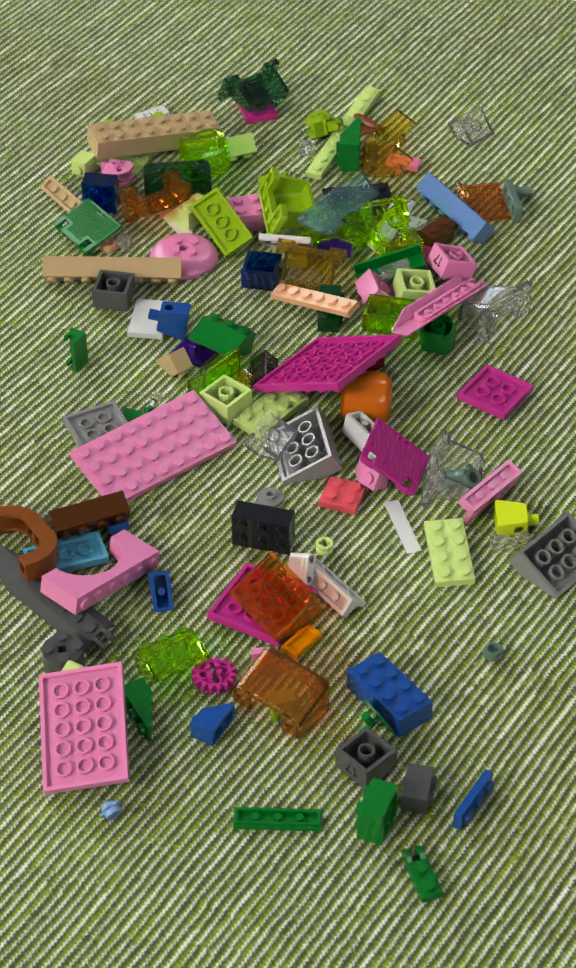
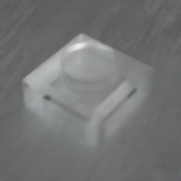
[298,140,316,156]

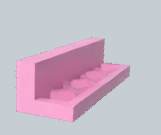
[458,459,522,524]

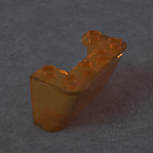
[232,646,330,739]

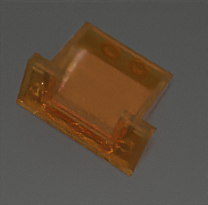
[119,169,191,223]

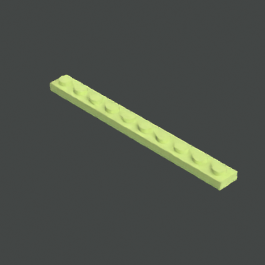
[306,86,380,180]

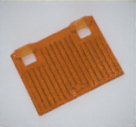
[455,182,512,222]

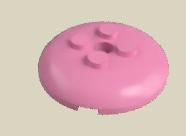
[150,233,218,280]

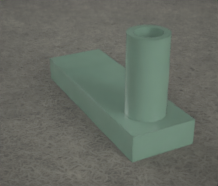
[502,179,532,223]

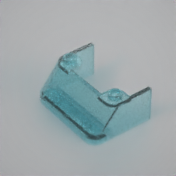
[297,172,378,236]

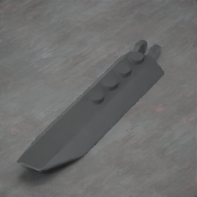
[0,545,115,654]

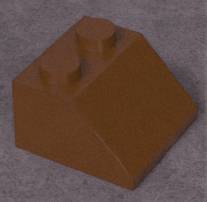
[406,216,456,247]

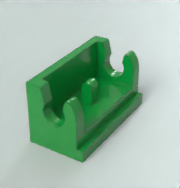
[64,327,88,372]

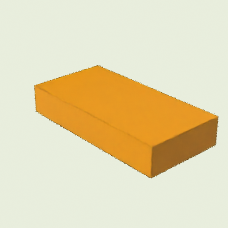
[281,623,323,661]

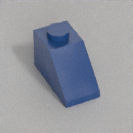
[147,570,174,613]
[189,703,235,746]

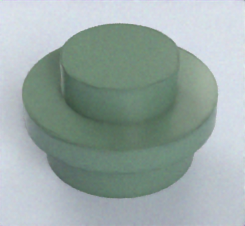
[483,642,504,662]

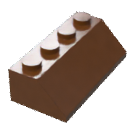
[47,490,130,540]

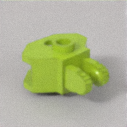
[305,110,344,138]

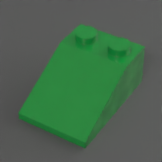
[336,117,361,172]

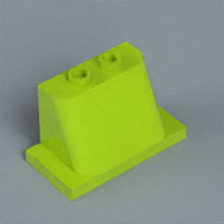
[258,167,318,234]

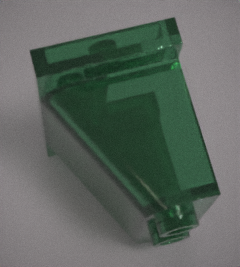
[217,58,290,113]

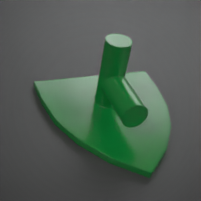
[358,700,396,736]

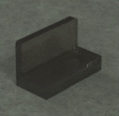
[249,350,278,386]

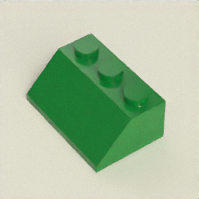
[188,313,256,358]

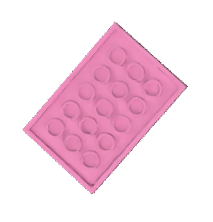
[39,662,130,795]

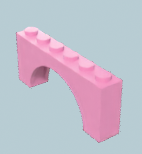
[40,529,159,615]

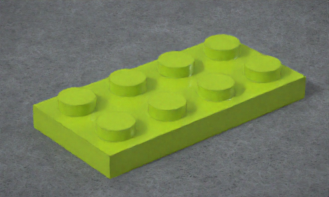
[189,187,254,259]

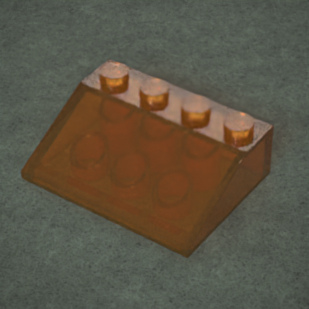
[229,551,328,642]

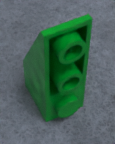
[124,677,153,742]

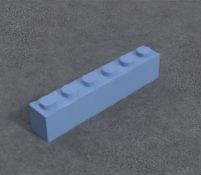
[416,172,495,245]

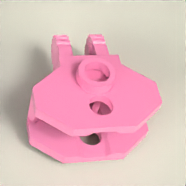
[100,157,135,189]

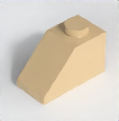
[156,347,193,377]

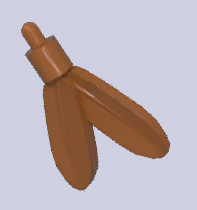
[354,113,386,136]

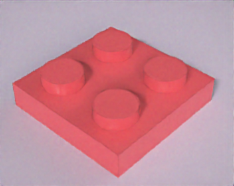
[319,476,367,515]

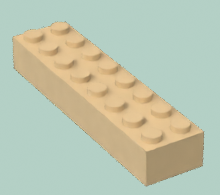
[87,110,221,159]

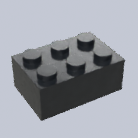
[231,500,295,555]

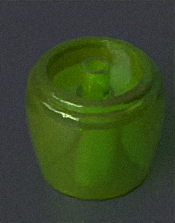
[178,128,231,177]

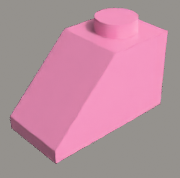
[355,457,389,491]

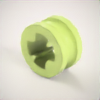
[316,537,333,556]

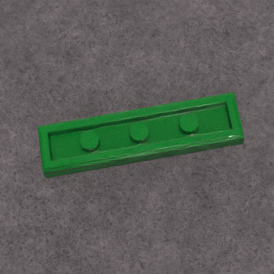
[233,807,322,831]

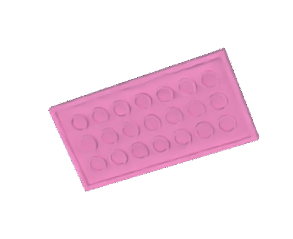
[70,390,237,502]

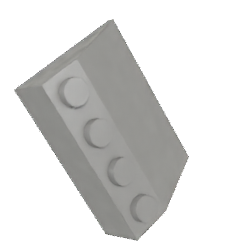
[269,406,342,484]
[509,511,576,599]

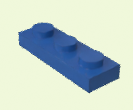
[453,769,494,830]

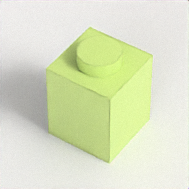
[71,150,96,178]

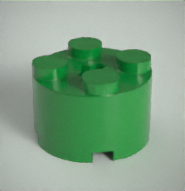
[420,314,456,355]

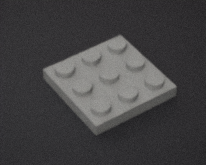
[62,400,128,447]

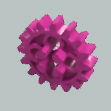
[192,656,237,696]

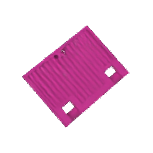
[359,418,430,495]

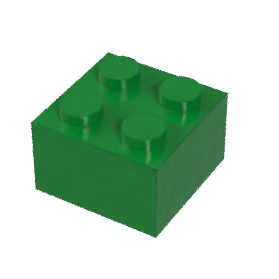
[354,777,398,846]

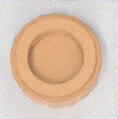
[100,238,117,253]

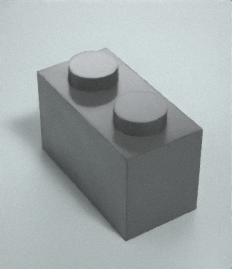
[400,763,437,814]

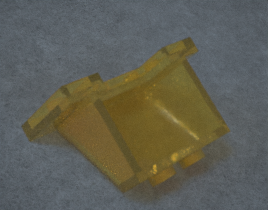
[275,238,347,292]

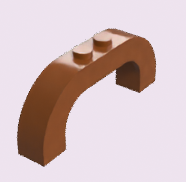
[0,506,60,582]

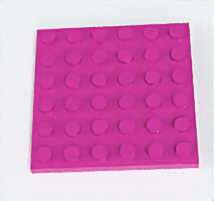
[253,334,403,393]

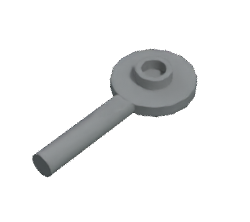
[231,488,284,516]

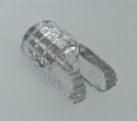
[378,258,411,281]

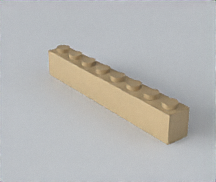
[42,256,183,285]

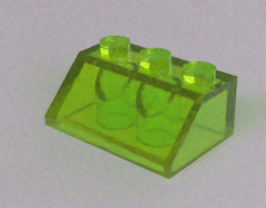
[362,293,417,339]
[187,347,241,397]
[132,627,210,683]

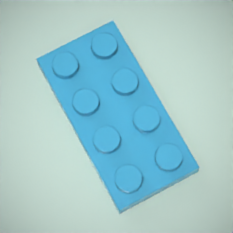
[22,531,109,573]

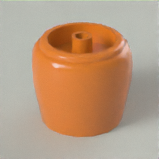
[340,371,392,423]

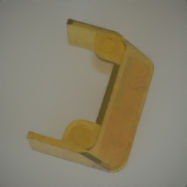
[361,108,416,178]

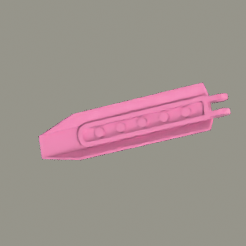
[391,275,488,337]

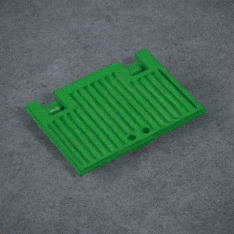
[53,197,123,256]

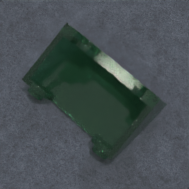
[143,159,212,206]

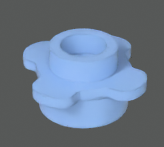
[100,800,122,820]

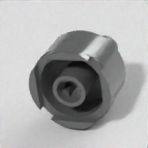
[41,631,85,673]

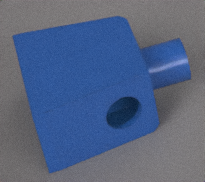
[148,301,191,340]

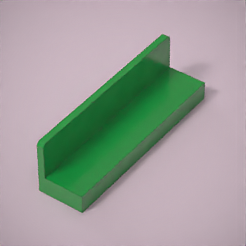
[353,244,427,281]

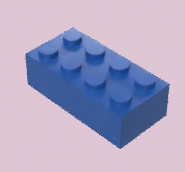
[347,652,433,737]

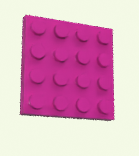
[207,562,317,647]

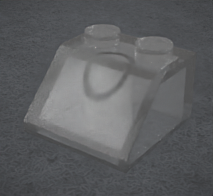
[447,105,495,147]
[242,410,299,462]

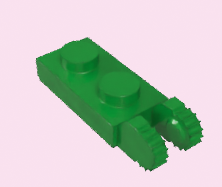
[402,845,444,903]

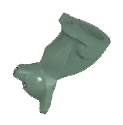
[441,464,482,490]

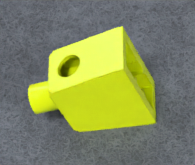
[494,500,539,540]

